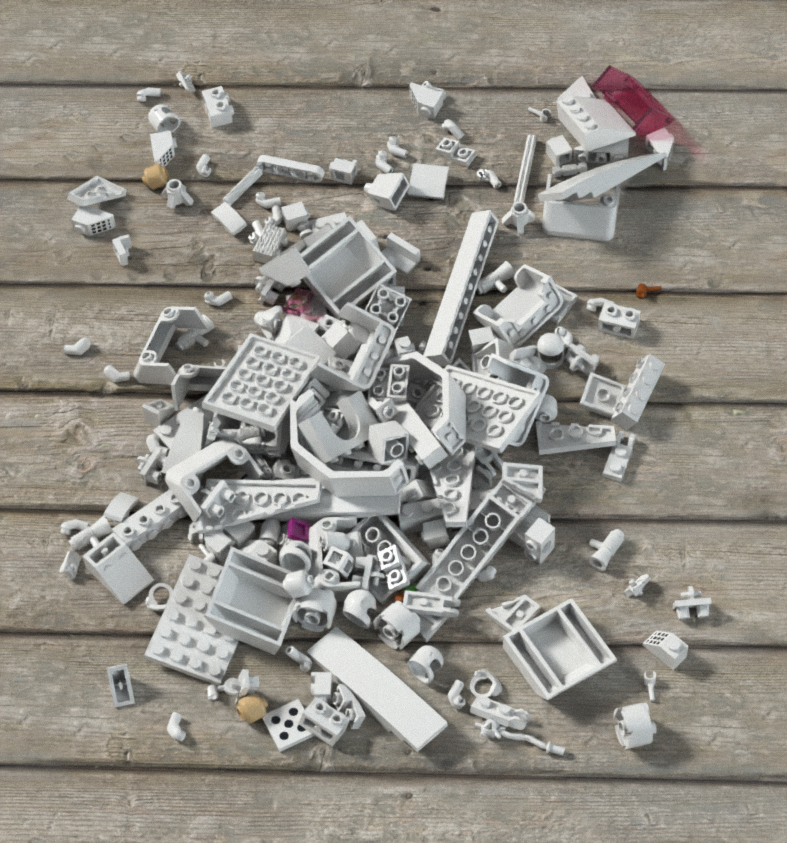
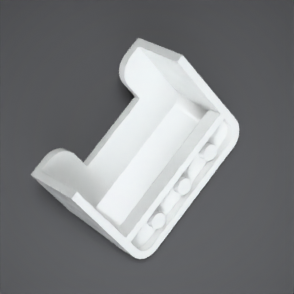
[487,353,549,446]

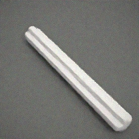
[514,134,537,203]

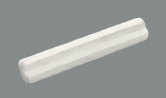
[223,166,263,206]

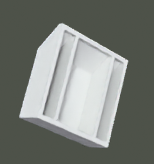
[300,215,397,321]
[204,547,298,655]
[503,598,617,700]

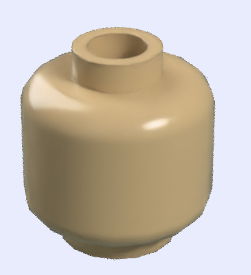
[142,164,170,190]
[236,693,268,723]

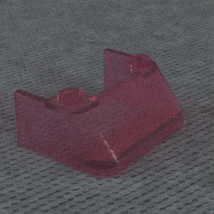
[591,65,675,137]

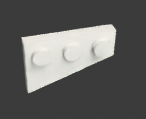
[67,176,127,207]

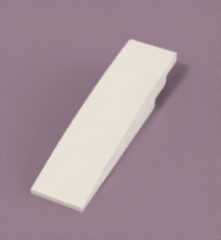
[538,153,667,201]
[252,478,401,523]
[415,479,546,608]
[306,627,448,752]

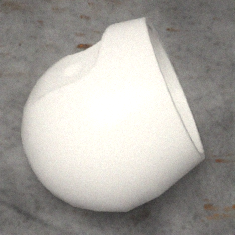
[279,540,313,572]
[342,589,377,629]

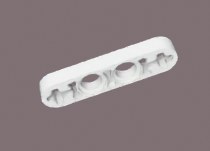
[256,155,325,183]

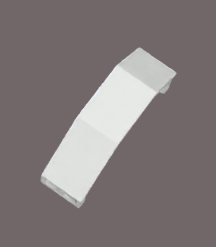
[367,351,466,455]
[290,389,409,497]

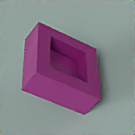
[287,518,309,543]

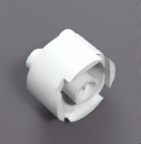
[292,587,337,632]
[373,601,420,650]
[614,703,657,749]

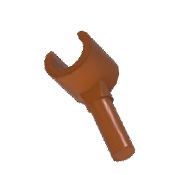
[636,283,662,298]

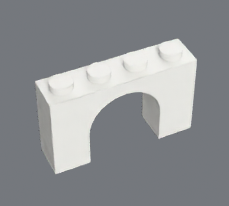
[297,390,379,465]

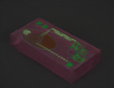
[283,288,314,316]

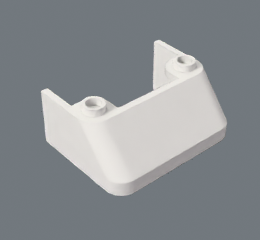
[542,174,620,241]
[258,224,333,288]
[310,302,395,391]
[133,306,208,385]
[171,364,226,411]
[165,438,263,523]
[306,516,361,602]

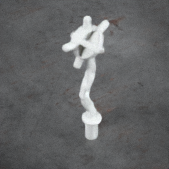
[475,719,565,756]

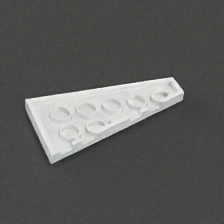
[429,442,477,527]
[197,479,322,534]

